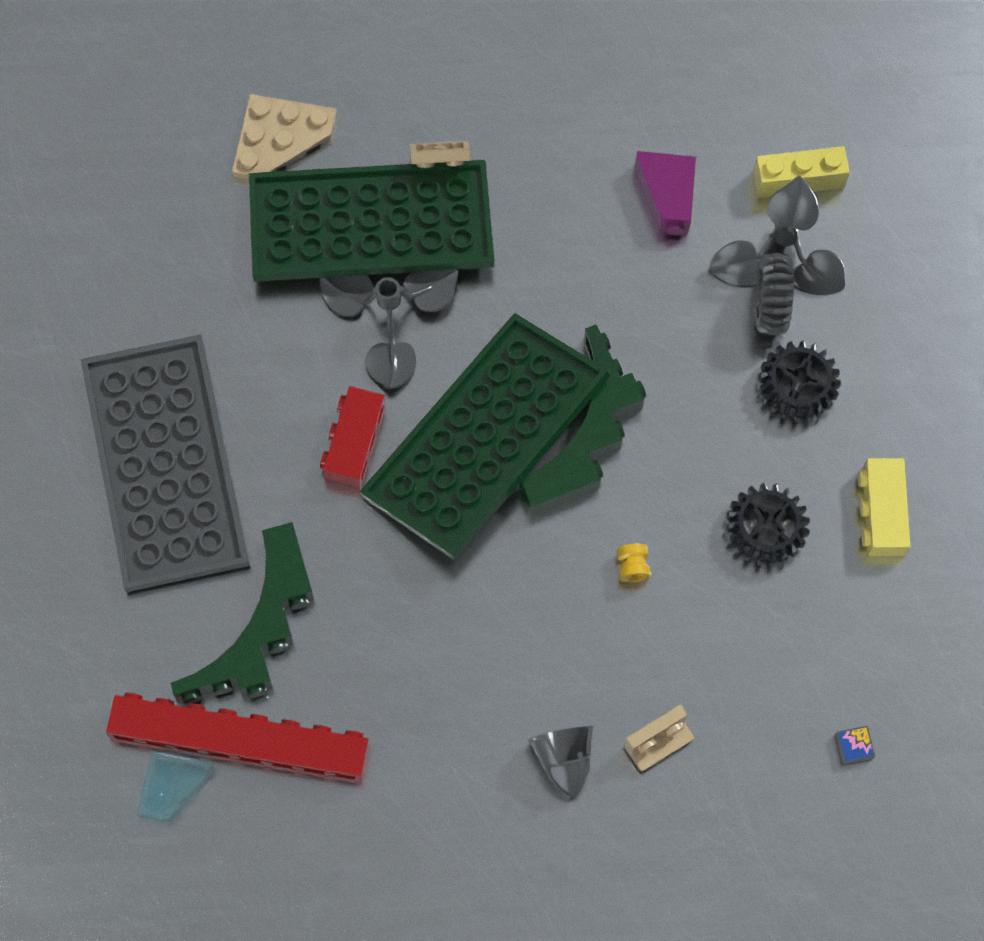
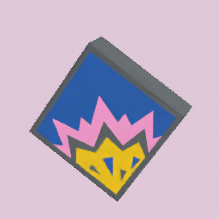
[835,726,875,765]

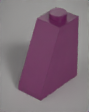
[634,151,696,235]

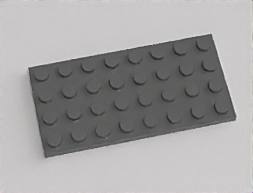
[81,334,250,592]

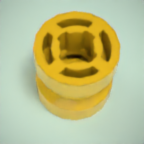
[617,543,651,582]

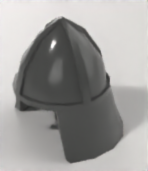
[528,726,593,797]

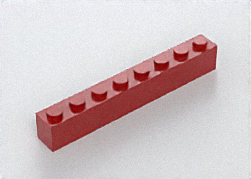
[106,692,369,783]

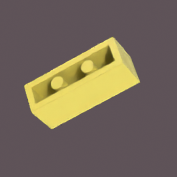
[753,146,850,198]
[858,458,911,556]

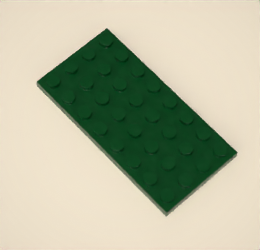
[249,160,495,282]
[359,313,610,560]

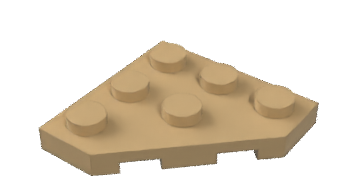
[232,94,337,180]

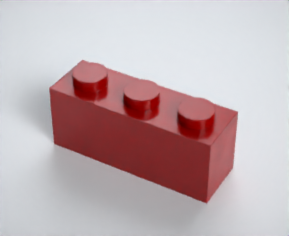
[320,386,385,489]

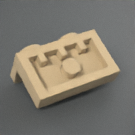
[410,141,471,168]
[624,704,694,772]

